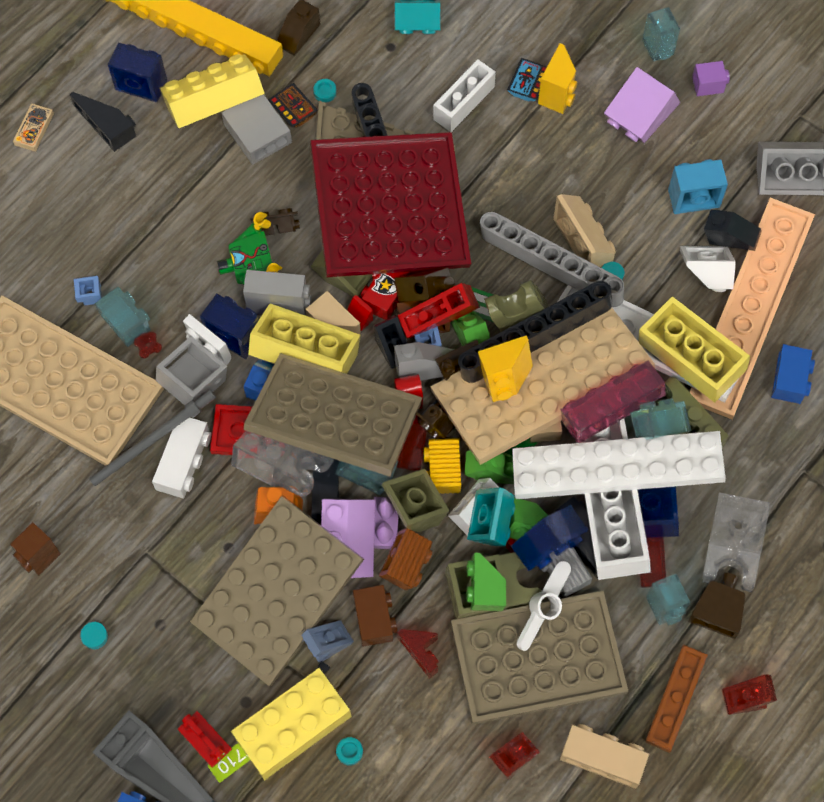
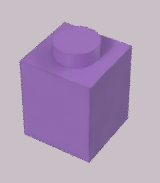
[692,61,729,96]

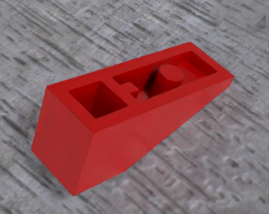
[398,283,480,338]

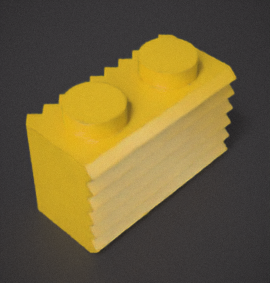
[424,438,461,494]

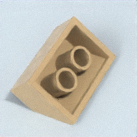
[553,194,616,268]

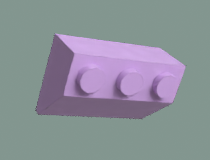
[321,498,375,578]

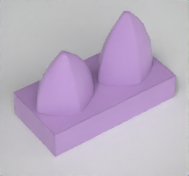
[374,497,399,549]

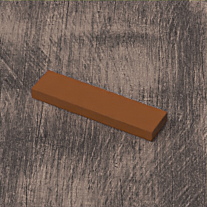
[645,644,708,753]

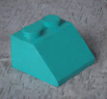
[395,0,440,34]
[467,487,515,546]

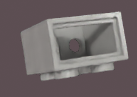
[156,336,227,405]

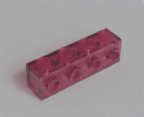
[560,360,666,443]

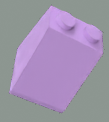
[604,67,680,143]

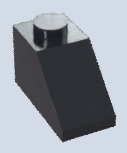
[704,209,762,251]

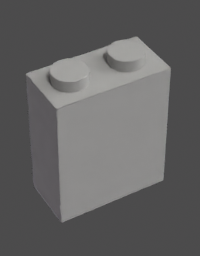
[222,94,292,165]
[243,270,312,315]

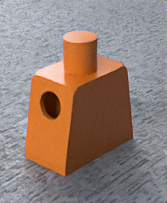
[254,487,303,524]

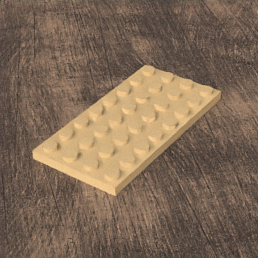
[0,296,164,466]
[431,297,655,465]

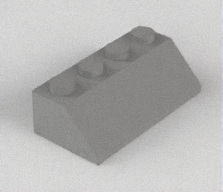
[756,142,824,195]

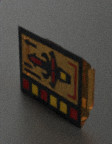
[268,83,318,128]

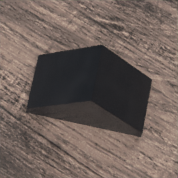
[374,315,408,369]

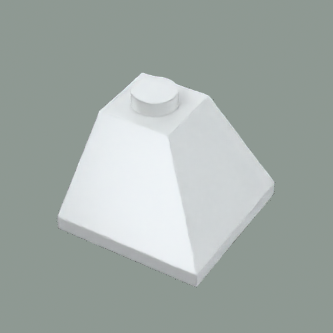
[680,246,736,292]

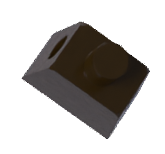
[394,267,455,302]
[688,572,745,639]

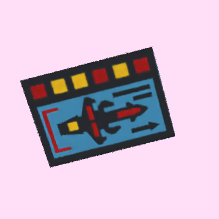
[507,58,547,101]

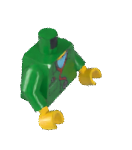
[217,212,282,285]

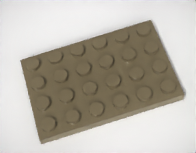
[244,353,422,477]
[190,496,364,686]
[451,591,628,725]

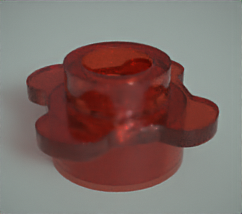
[134,332,162,359]

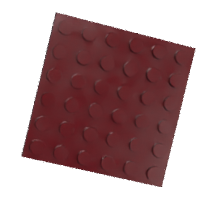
[310,132,471,278]

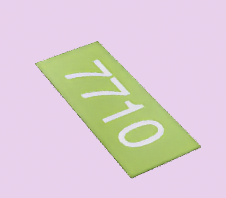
[208,743,250,783]

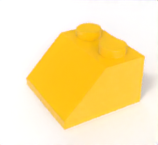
[538,43,578,114]
[478,335,533,402]

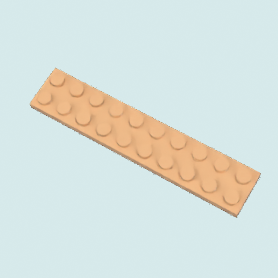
[690,198,815,419]

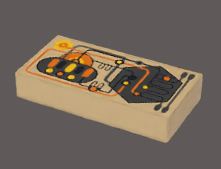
[13,104,54,152]

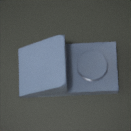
[301,620,354,662]

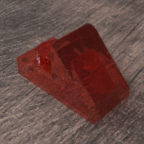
[397,629,439,679]
[722,674,777,715]
[490,732,540,780]

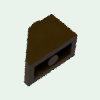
[277,0,321,56]

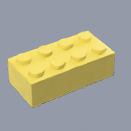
[160,54,265,128]
[638,297,750,403]
[248,304,360,374]
[231,668,351,780]

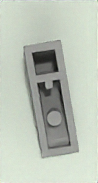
[394,342,455,381]

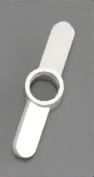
[517,561,571,651]

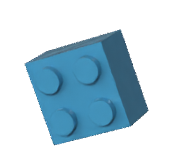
[668,159,728,214]

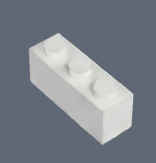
[433,60,496,132]
[152,417,211,499]

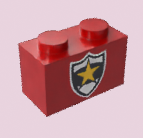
[360,272,410,320]

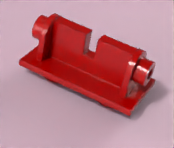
[177,711,232,768]

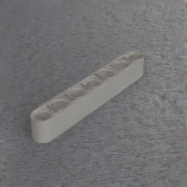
[480,212,624,307]

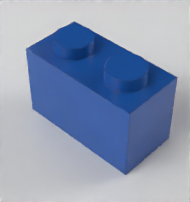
[771,344,815,404]

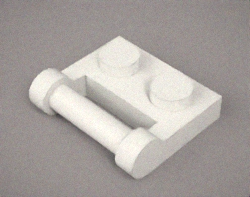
[183,314,232,365]

